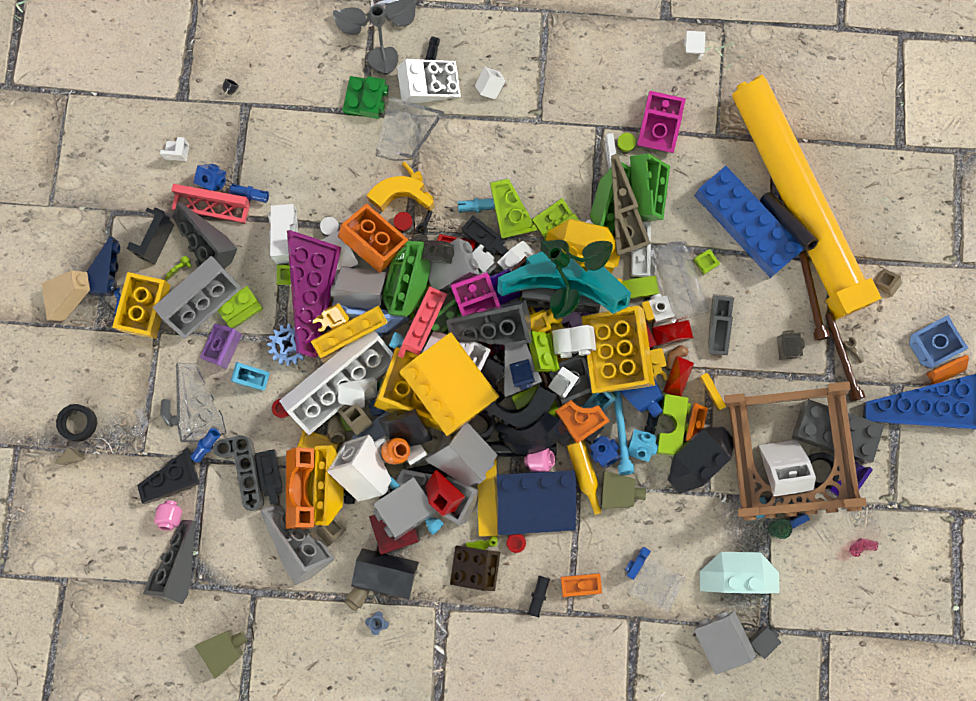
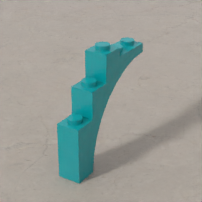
[497,251,631,314]

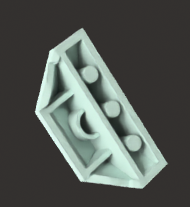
[699,552,779,594]

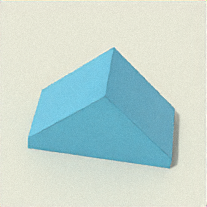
[231,362,270,391]
[581,392,616,412]

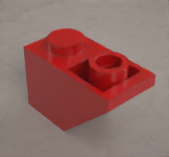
[425,470,465,516]

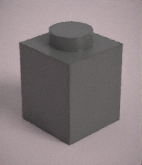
[749,626,782,659]

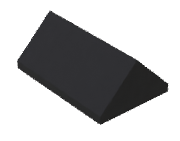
[351,548,419,600]

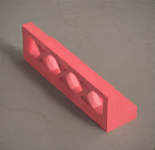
[171,184,250,224]
[398,286,447,358]

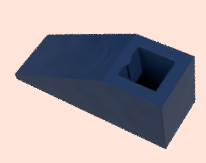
[87,237,121,296]
[509,359,536,390]

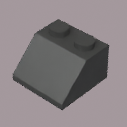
[548,355,592,406]

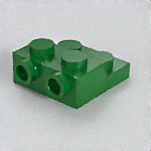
[343,76,389,119]

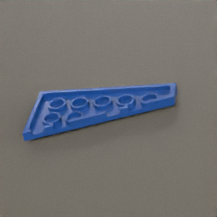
[863,374,976,430]

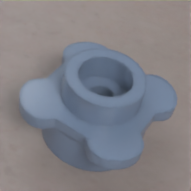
[365,611,389,636]

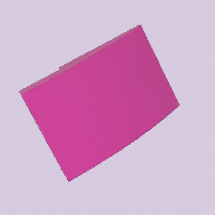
[637,91,686,153]
[450,271,500,316]

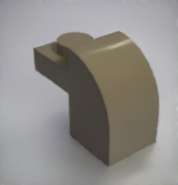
[337,402,373,436]

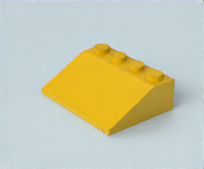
[581,305,655,394]
[399,333,499,436]
[374,347,443,432]

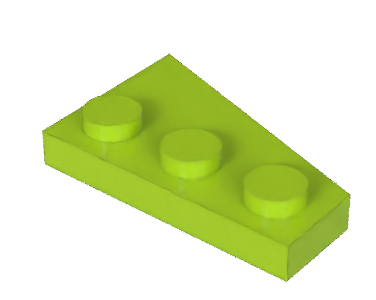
[489,178,538,238]

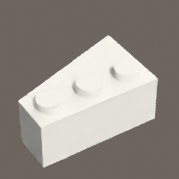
[268,204,298,265]

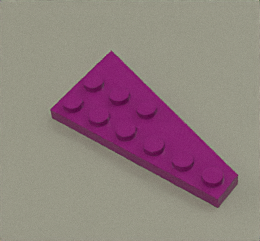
[287,230,341,358]

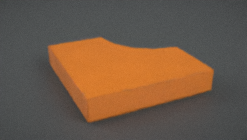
[554,400,610,444]

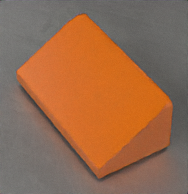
[927,355,969,385]
[685,403,708,442]

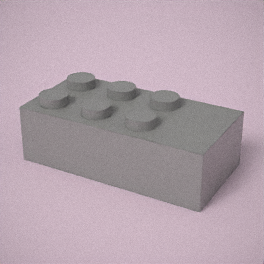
[153,256,242,339]

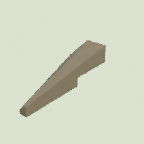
[611,153,651,256]

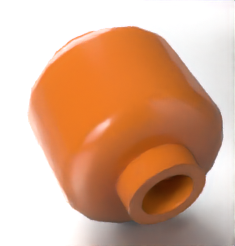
[381,438,410,465]

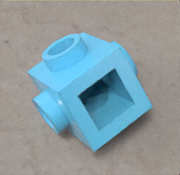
[628,429,658,462]

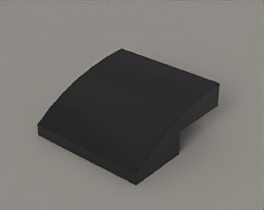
[378,409,433,447]

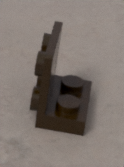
[450,545,501,591]

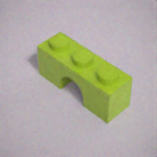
[656,394,691,456]

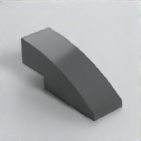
[708,294,734,355]

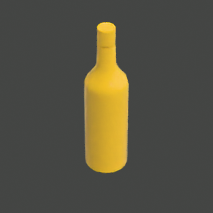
[566,441,602,515]

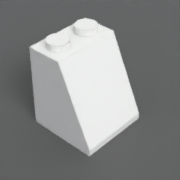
[327,435,391,501]

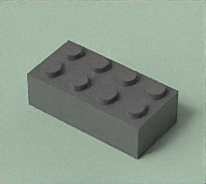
[792,399,884,464]

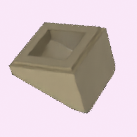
[874,269,902,297]
[55,448,86,465]
[384,462,406,476]
[316,518,346,546]

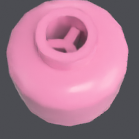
[524,449,555,473]
[154,500,182,531]

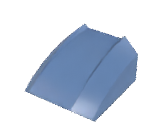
[909,315,969,368]

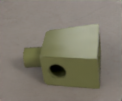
[600,471,646,509]
[195,630,248,679]

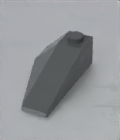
[173,202,237,269]
[446,300,532,347]
[143,520,196,604]

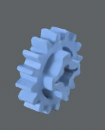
[267,324,305,366]

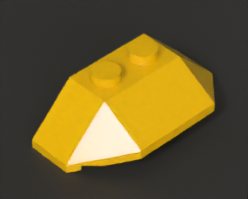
[546,219,620,267]
[307,445,344,525]

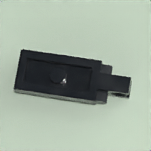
[461,215,509,257]
[255,449,283,505]

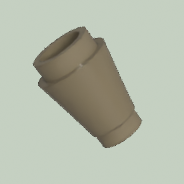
[327,414,346,444]
[344,587,370,612]

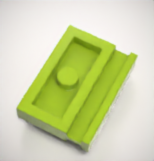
[218,286,263,329]
[529,331,560,372]

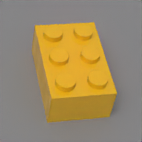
[112,272,171,339]

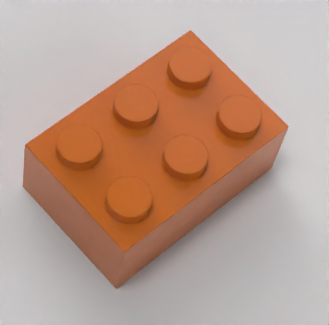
[338,203,409,273]

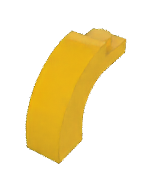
[366,176,435,212]

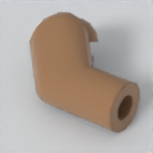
[666,345,689,370]

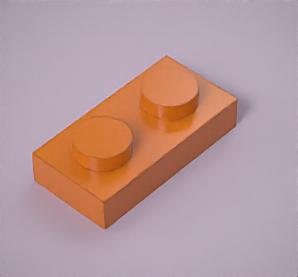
[560,573,602,597]

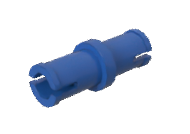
[229,183,269,203]
[190,428,221,463]

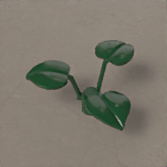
[540,240,613,319]

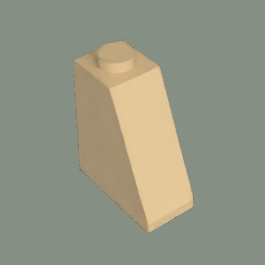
[42,270,90,321]

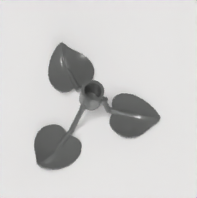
[333,0,416,74]

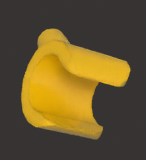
[402,162,423,182]

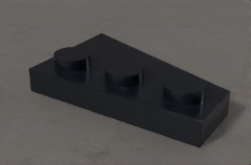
[137,447,200,505]

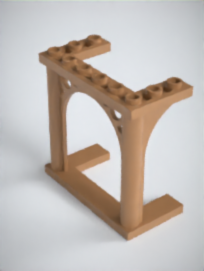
[724,381,867,521]

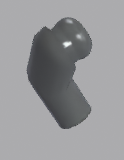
[160,399,179,427]

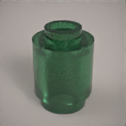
[768,519,792,539]

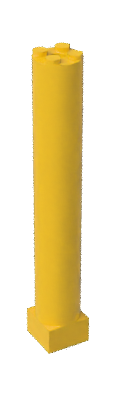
[732,75,882,321]

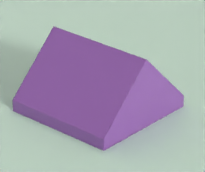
[199,323,242,369]

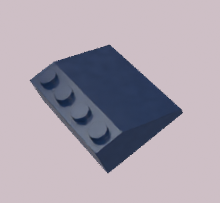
[494,470,576,535]

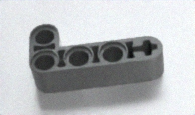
[213,435,264,511]

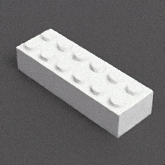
[280,331,393,435]

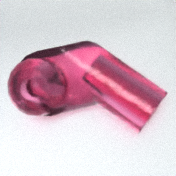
[849,538,878,557]

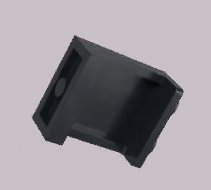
[126,207,174,265]

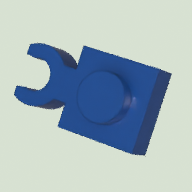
[624,547,651,580]

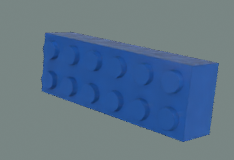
[694,166,804,278]

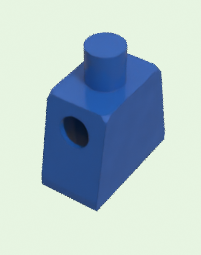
[620,377,664,418]

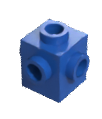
[193,164,226,191]
[590,436,621,468]

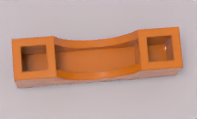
[286,447,314,530]

